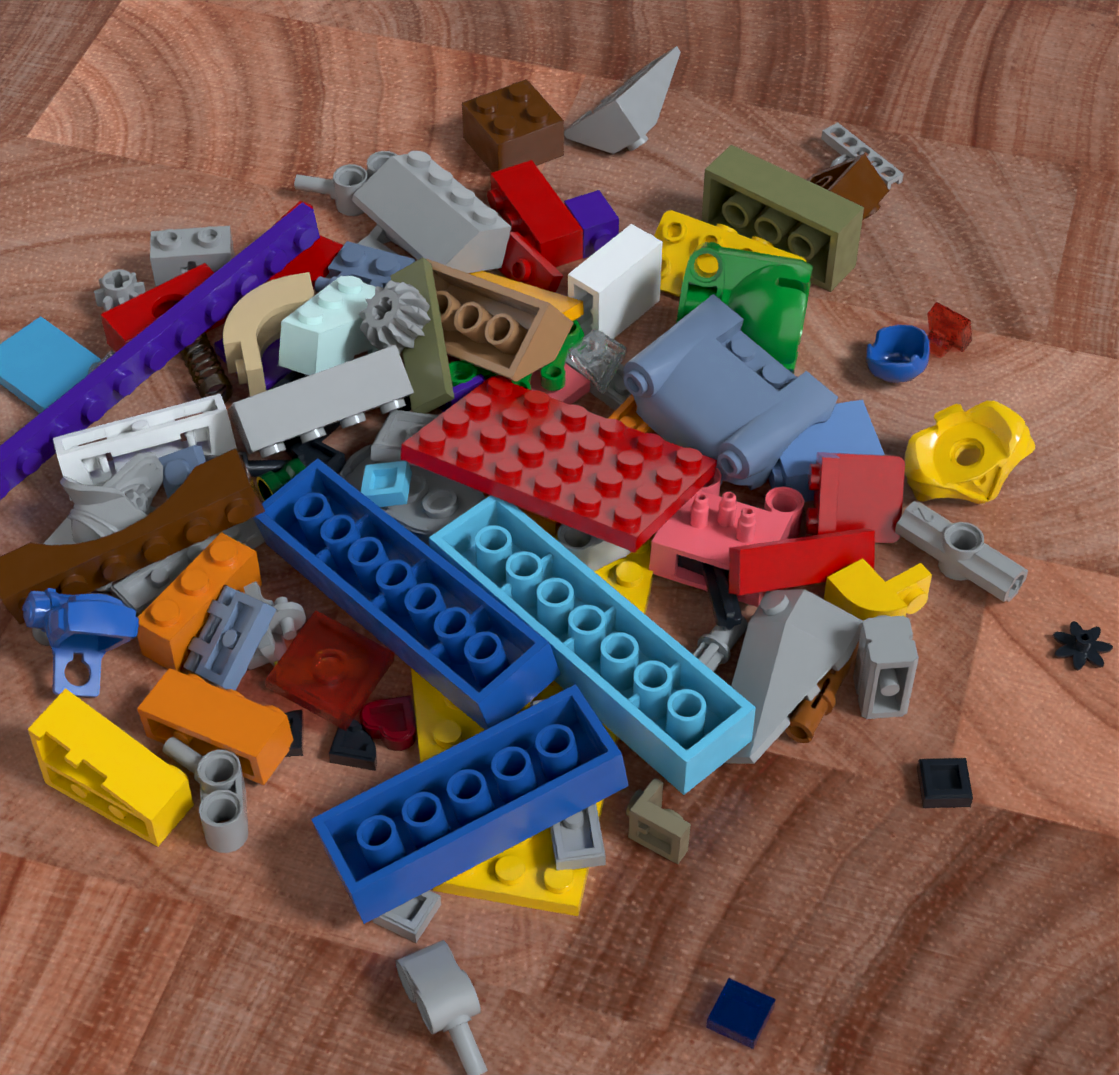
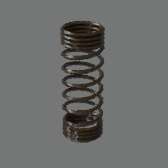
[179,332,233,403]

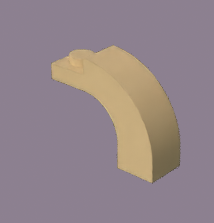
[223,272,315,397]

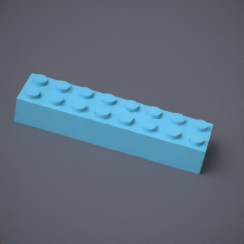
[429,495,756,795]

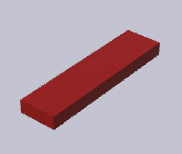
[729,528,875,595]

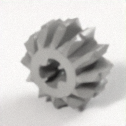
[359,280,431,354]

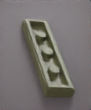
[390,257,455,414]

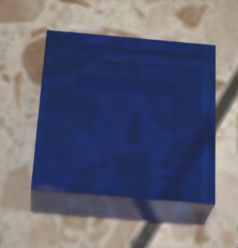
[706,978,776,1049]

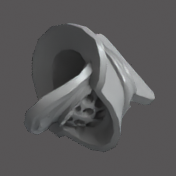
[43,452,163,593]

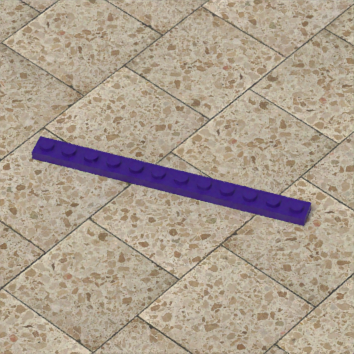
[0,202,320,500]

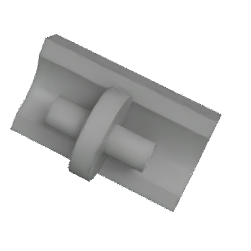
[244,581,306,670]

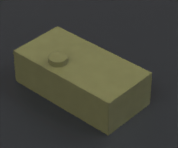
[701,145,864,292]

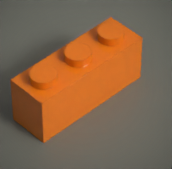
[137,532,262,672]
[137,668,294,785]

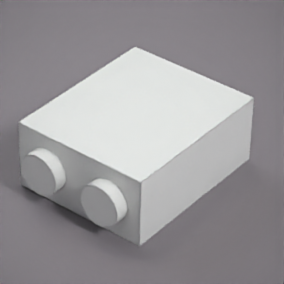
[568,224,663,349]

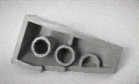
[725,589,863,764]

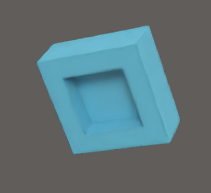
[361,461,412,507]

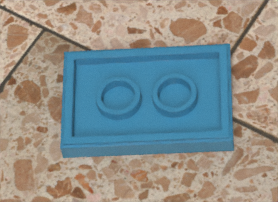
[0,316,104,413]

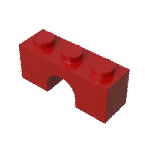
[100,263,231,353]

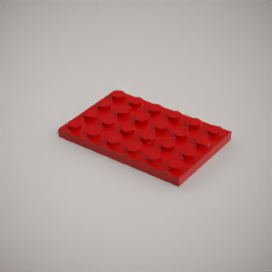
[400,376,717,553]

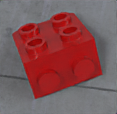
[806,452,905,543]

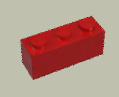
[487,160,583,268]

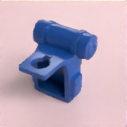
[22,588,139,698]

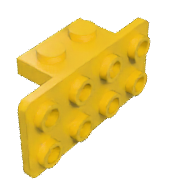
[654,210,807,298]

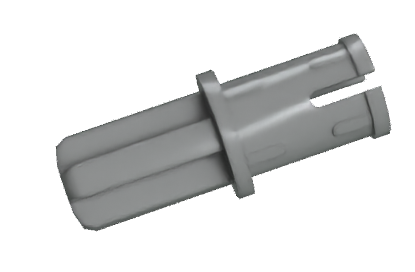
[693,616,748,672]

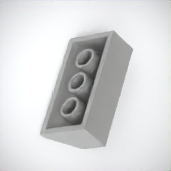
[352,151,511,273]
[228,345,414,458]

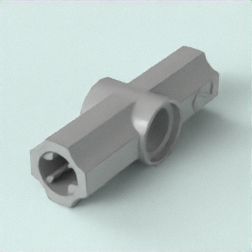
[895,501,1028,602]

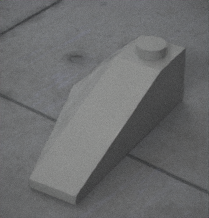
[564,46,681,154]

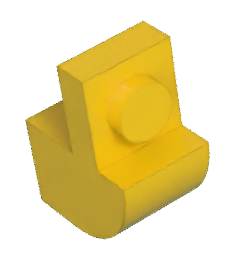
[824,558,932,621]

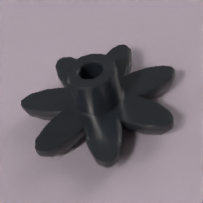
[1053,621,1113,671]

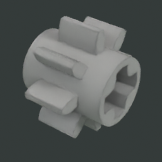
[94,269,146,312]

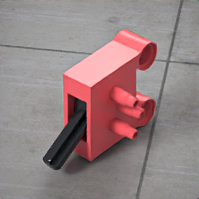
[649,467,805,631]

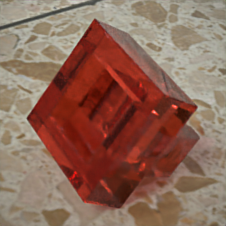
[927,302,972,358]

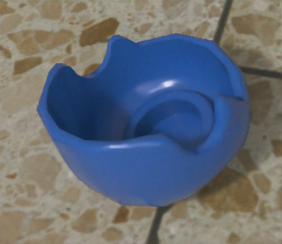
[866,325,930,383]

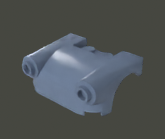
[623,294,838,490]

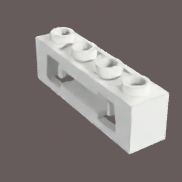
[53,394,237,501]

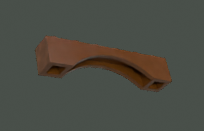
[0,448,265,624]

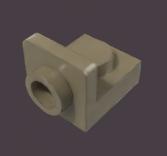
[626,778,691,864]

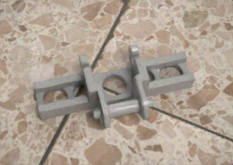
[821,123,903,189]

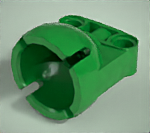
[676,242,813,374]

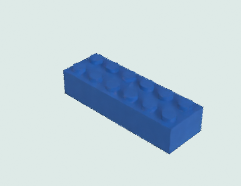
[311,684,629,924]

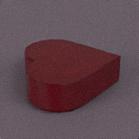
[360,695,417,751]

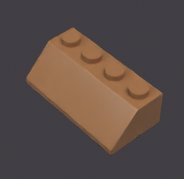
[426,258,574,382]

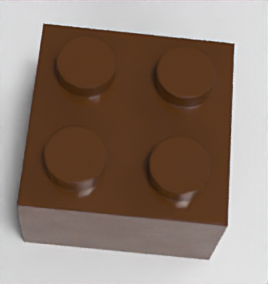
[462,79,564,172]

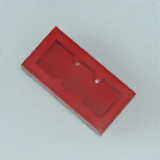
[498,232,563,293]

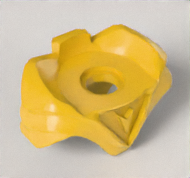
[904,400,1035,504]

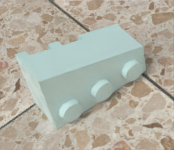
[278,276,379,375]

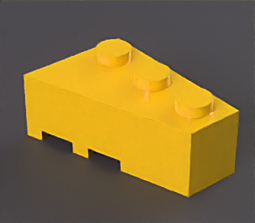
[28,688,194,847]

